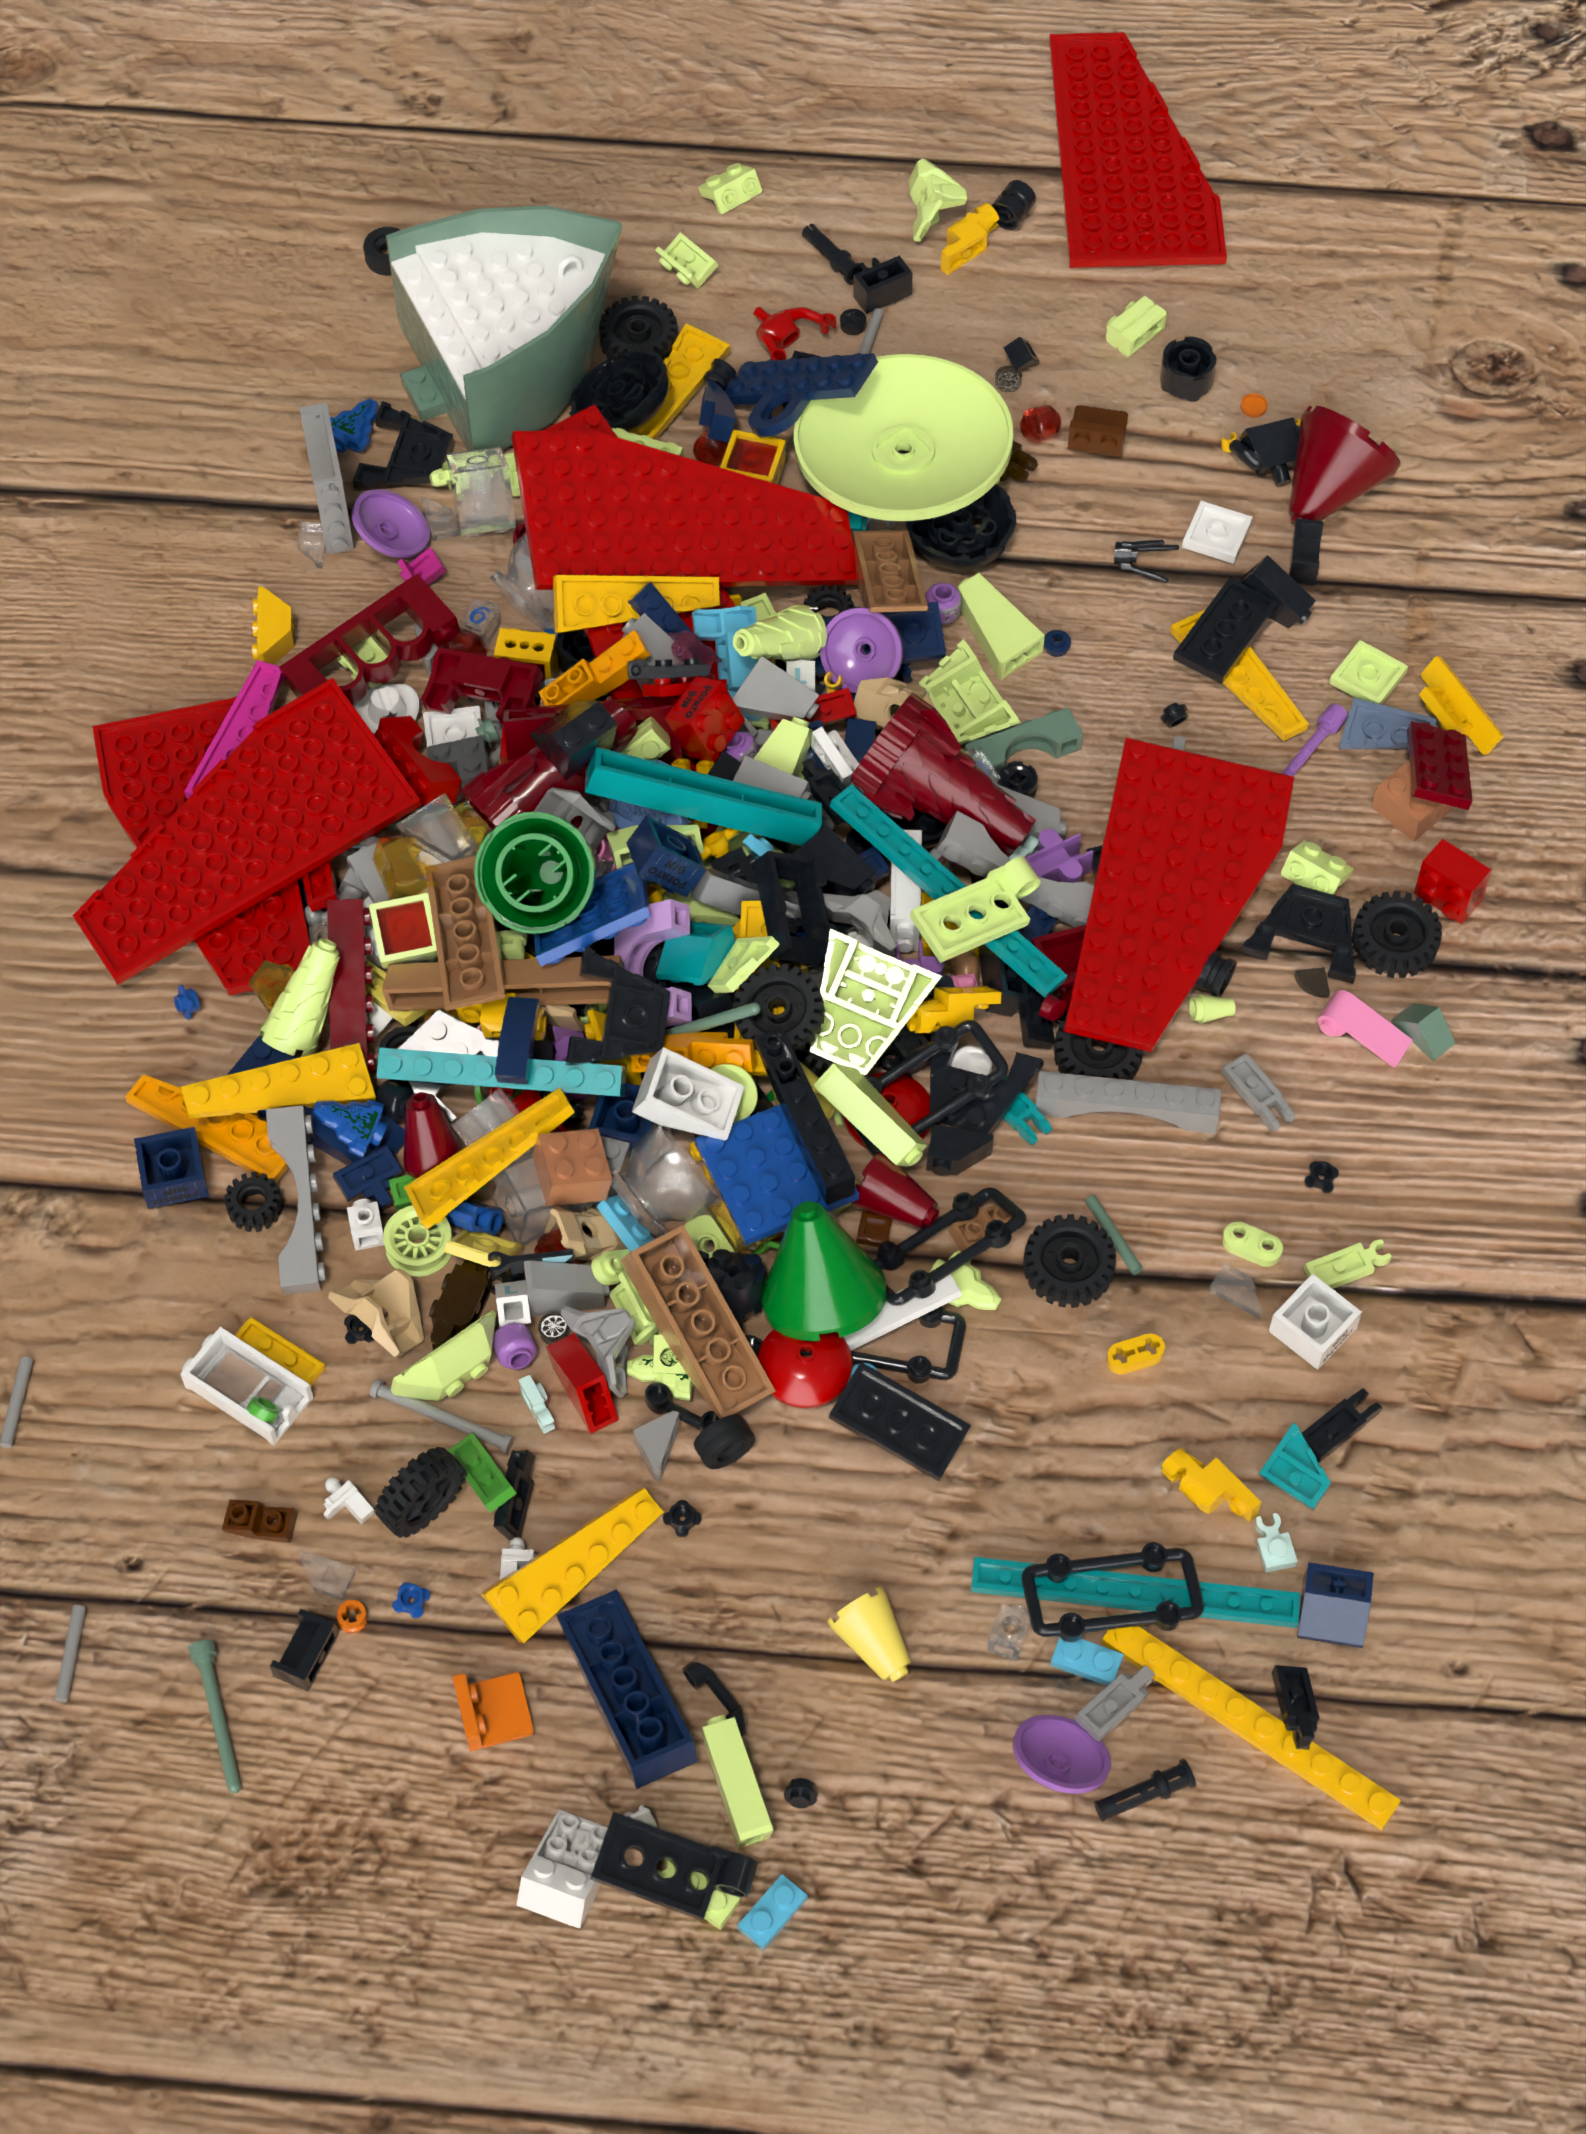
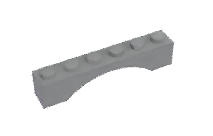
[935,811,1094,928]
[1035,1071,1221,1133]
[266,1105,326,1295]

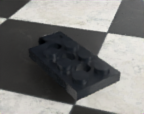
[590,1812,758,1921]

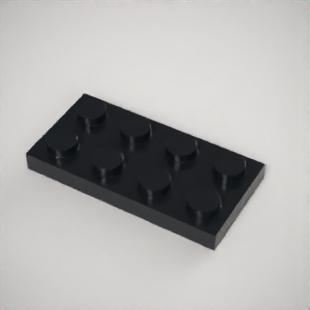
[1173,577,1279,684]
[828,1362,971,1481]

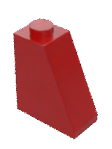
[546,1333,619,1434]

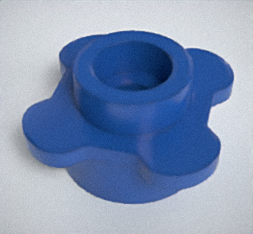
[174,985,199,1020]
[392,1583,430,1619]

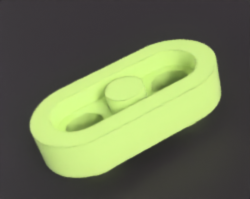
[1222,1222,1283,1267]
[591,1249,630,1285]

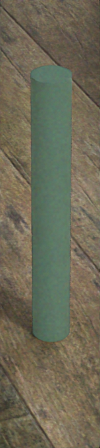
[1085,1195,1143,1275]

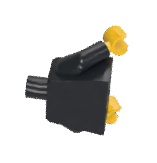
[1221,417,1301,486]

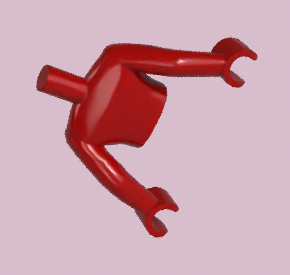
[753,307,836,360]

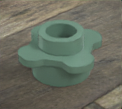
[475,718,499,749]

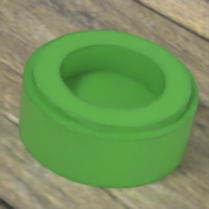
[247,1396,280,1423]

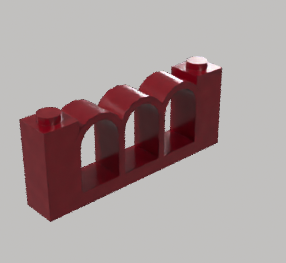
[279,574,461,705]
[503,696,682,766]

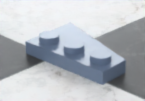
[1339,697,1437,749]

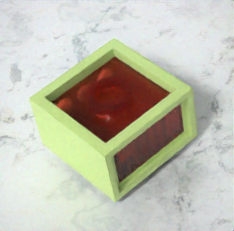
[369,893,438,969]

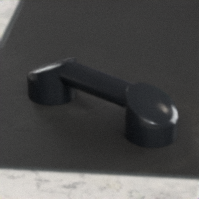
[645,1382,719,1433]
[682,1662,746,1737]

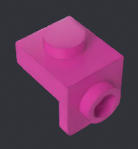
[397,547,447,586]

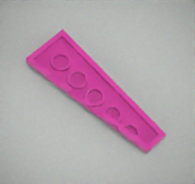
[184,660,283,799]

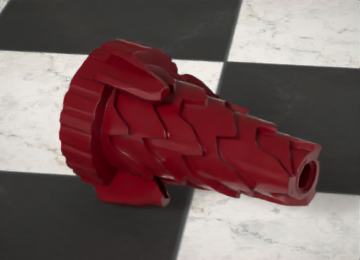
[850,692,1036,856]
[460,696,638,830]

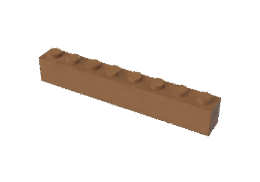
[382,955,625,1011]

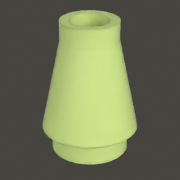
[1189,994,1235,1024]

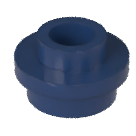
[1044,630,1071,657]

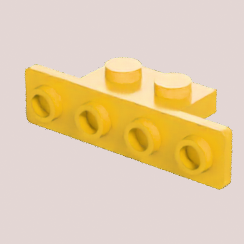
[1419,656,1503,755]

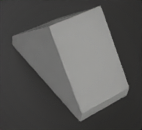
[633,1411,680,1481]

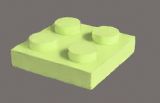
[1329,640,1408,704]

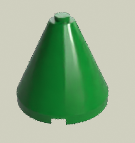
[474,812,596,933]
[761,1201,887,1341]

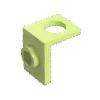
[649,1331,685,1374]

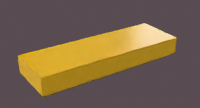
[234,1316,326,1387]

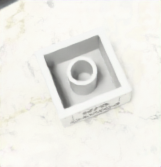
[1269,1274,1362,1370]

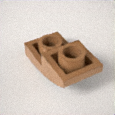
[948,1204,1012,1252]

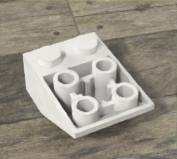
[517,1809,607,1929]

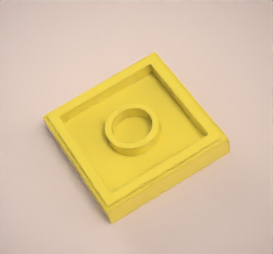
[444,1230,524,1267]

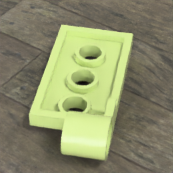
[910,856,1041,963]

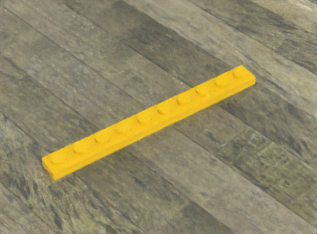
[1101,1614,1401,1831]

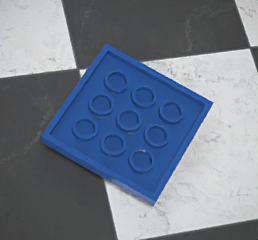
[534,862,651,966]
[695,1105,859,1246]

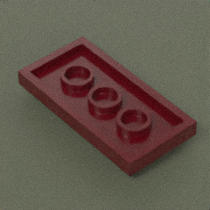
[1407,721,1473,810]

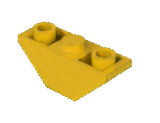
[252,587,295,665]

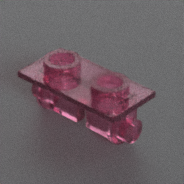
[668,631,722,673]

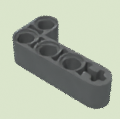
[690,867,802,934]

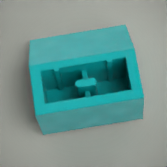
[656,921,735,986]

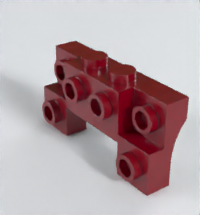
[420,647,544,725]

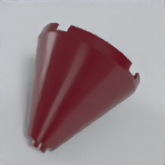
[1289,405,1401,524]

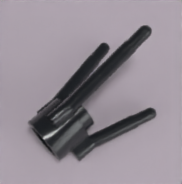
[1114,539,1180,583]

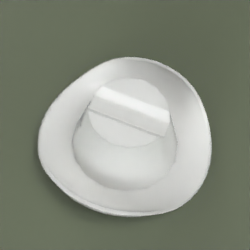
[354,684,419,734]

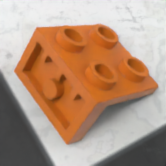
[452,1672,534,1752]

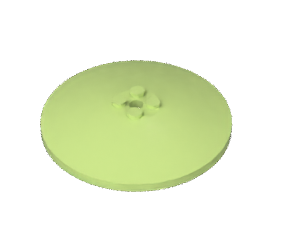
[794,354,1013,521]

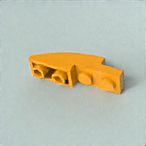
[538,629,651,706]
[631,1032,756,1072]

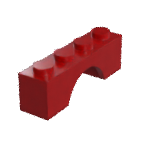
[375,716,461,806]

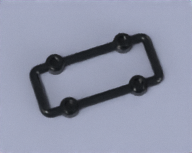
[847,1020,1008,1156]
[874,1187,1026,1306]
[800,1306,966,1384]
[1021,1542,1204,1642]

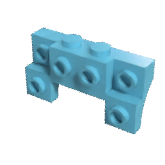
[692,606,764,721]

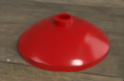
[843,1072,931,1149]
[758,1329,852,1408]

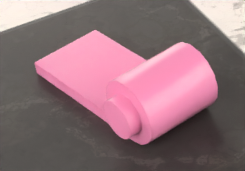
[1317,990,1413,1068]

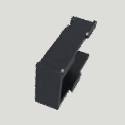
[751,851,838,967]

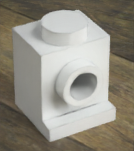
[347,1199,384,1251]

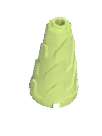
[733,605,827,662]
[258,938,340,1057]

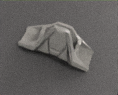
[534,787,615,854]
[823,890,897,958]
[560,1306,635,1398]

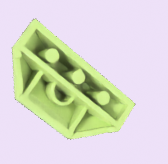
[390,1310,496,1402]

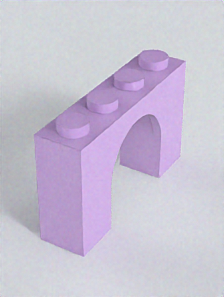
[614,899,692,1028]

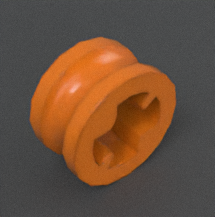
[337,1600,368,1633]

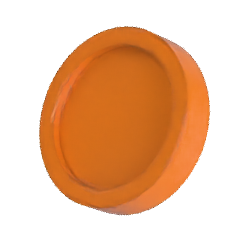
[1240,393,1268,417]

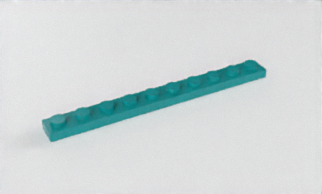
[830,784,1068,998]
[971,1557,1300,1628]

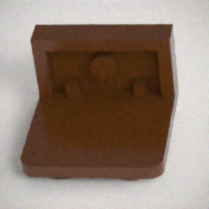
[1067,405,1128,457]

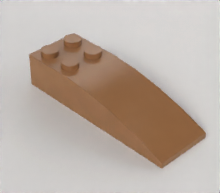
[853,530,928,613]
[425,856,506,1011]
[621,1225,776,1419]

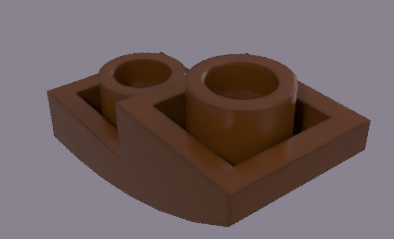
[222,1499,298,1543]

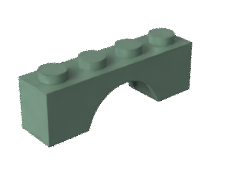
[964,708,1083,782]

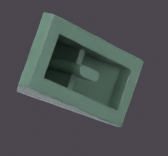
[1391,1003,1455,1062]

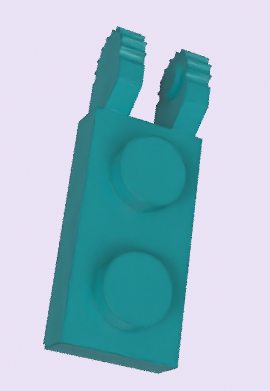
[1002,1076,1052,1145]

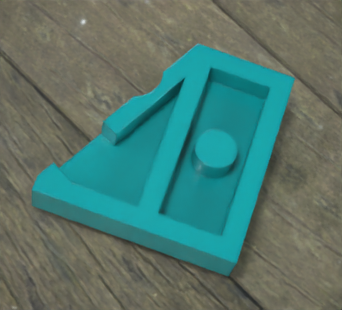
[1259,1423,1331,1511]

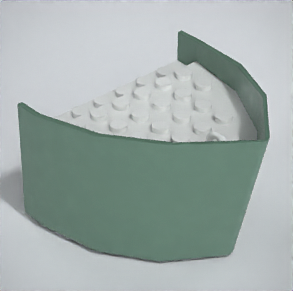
[386,206,622,457]

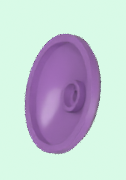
[351,489,430,558]
[820,607,903,693]
[1012,1715,1111,1794]

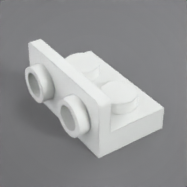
[811,727,859,788]

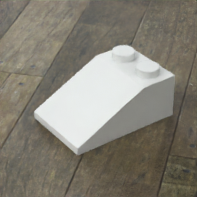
[632,1047,745,1140]

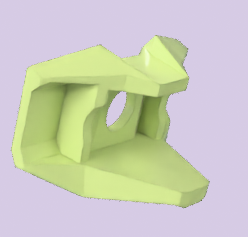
[908,159,967,242]

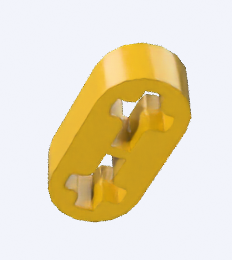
[1106,1333,1165,1375]

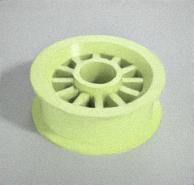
[383,1206,452,1277]

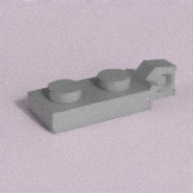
[1074,1665,1155,1743]

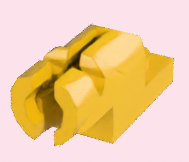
[940,202,1000,275]
[906,986,1002,1033]
[456,993,546,1040]
[1160,1447,1262,1522]

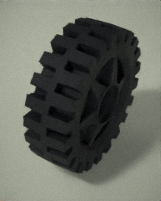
[599,296,678,361]
[1352,891,1442,978]
[733,964,825,1051]
[1054,1015,1144,1080]
[1023,1214,1116,1308]
[375,1447,467,1538]

